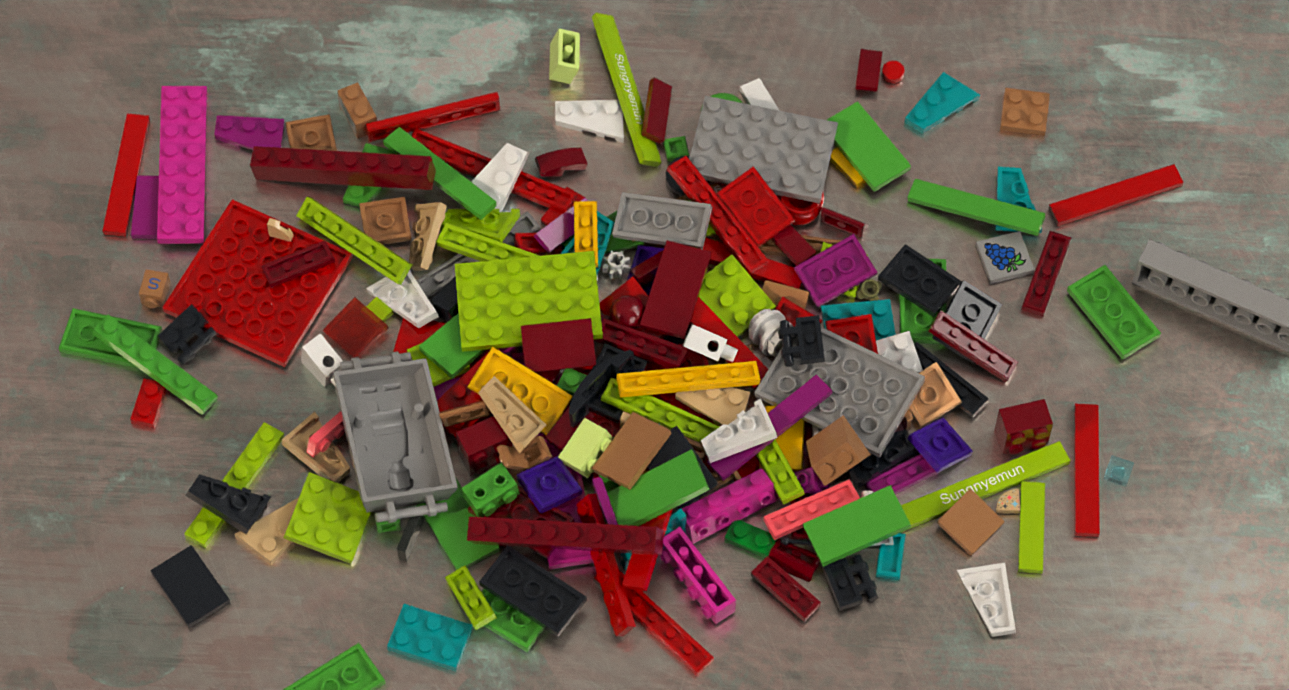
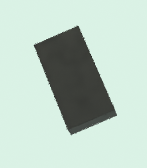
[397,515,424,562]

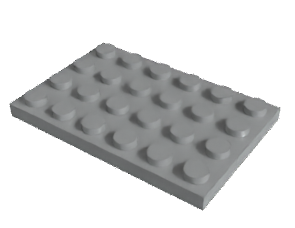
[689,96,838,204]
[754,325,925,457]

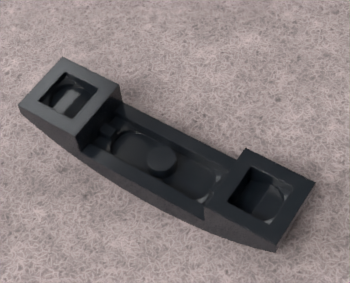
[569,350,635,428]

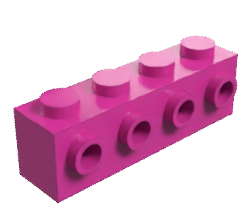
[682,468,776,544]
[660,527,736,624]

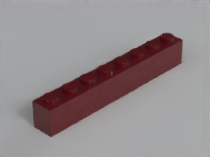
[250,146,436,190]
[467,516,664,555]

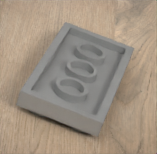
[612,192,712,250]

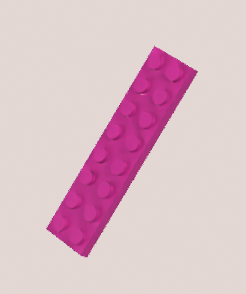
[157,86,207,244]

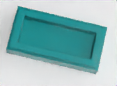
[876,533,906,581]

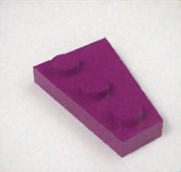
[214,115,285,150]

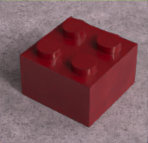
[994,399,1053,455]
[456,416,513,476]

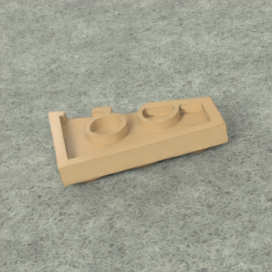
[478,376,546,453]
[282,411,350,483]

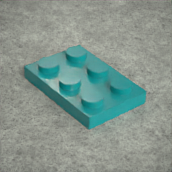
[821,299,896,341]
[387,604,473,671]

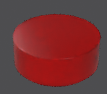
[882,60,905,84]

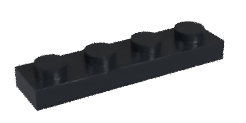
[914,342,989,418]

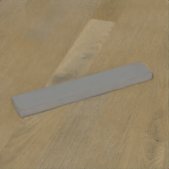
[416,211,541,301]

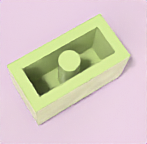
[549,29,580,84]
[558,418,613,478]

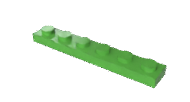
[93,315,218,415]

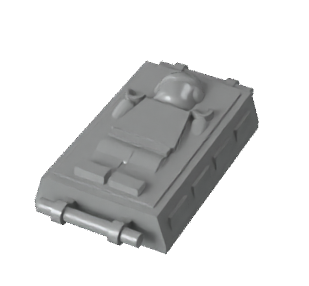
[333,351,458,523]

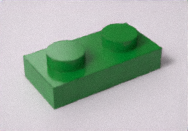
[724,519,777,559]

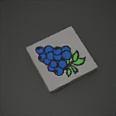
[976,231,1034,284]

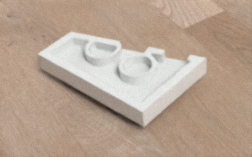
[555,100,624,143]
[471,143,529,212]
[366,270,439,328]
[701,398,777,463]
[957,563,1016,637]

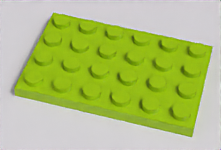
[455,251,603,352]

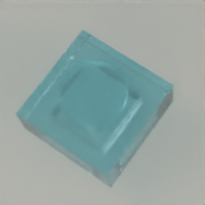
[1104,455,1134,487]

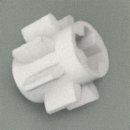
[603,251,630,279]

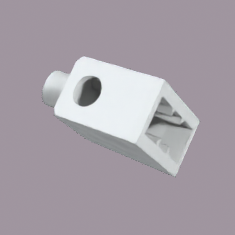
[682,324,738,362]
[301,333,343,387]

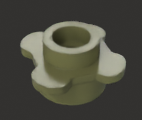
[857,279,882,301]

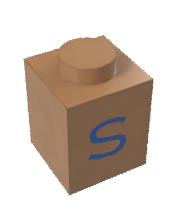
[139,269,171,308]

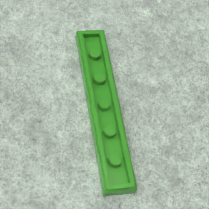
[383,127,497,220]
[907,179,1045,236]

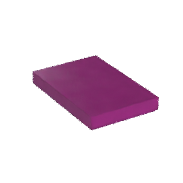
[131,175,159,239]
[794,234,878,308]

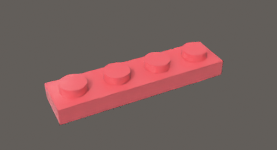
[763,479,860,540]

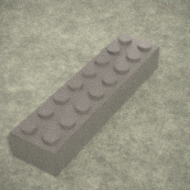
[1132,239,1289,352]

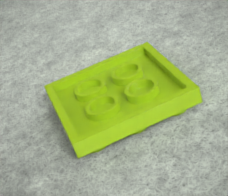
[699,255,776,338]
[283,472,371,564]

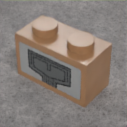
[337,82,377,139]

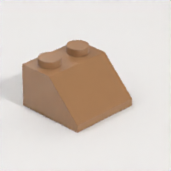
[806,415,871,486]

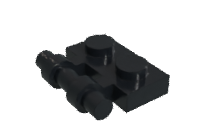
[158,304,217,365]
[778,315,825,367]
[823,555,878,611]

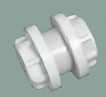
[748,309,794,358]

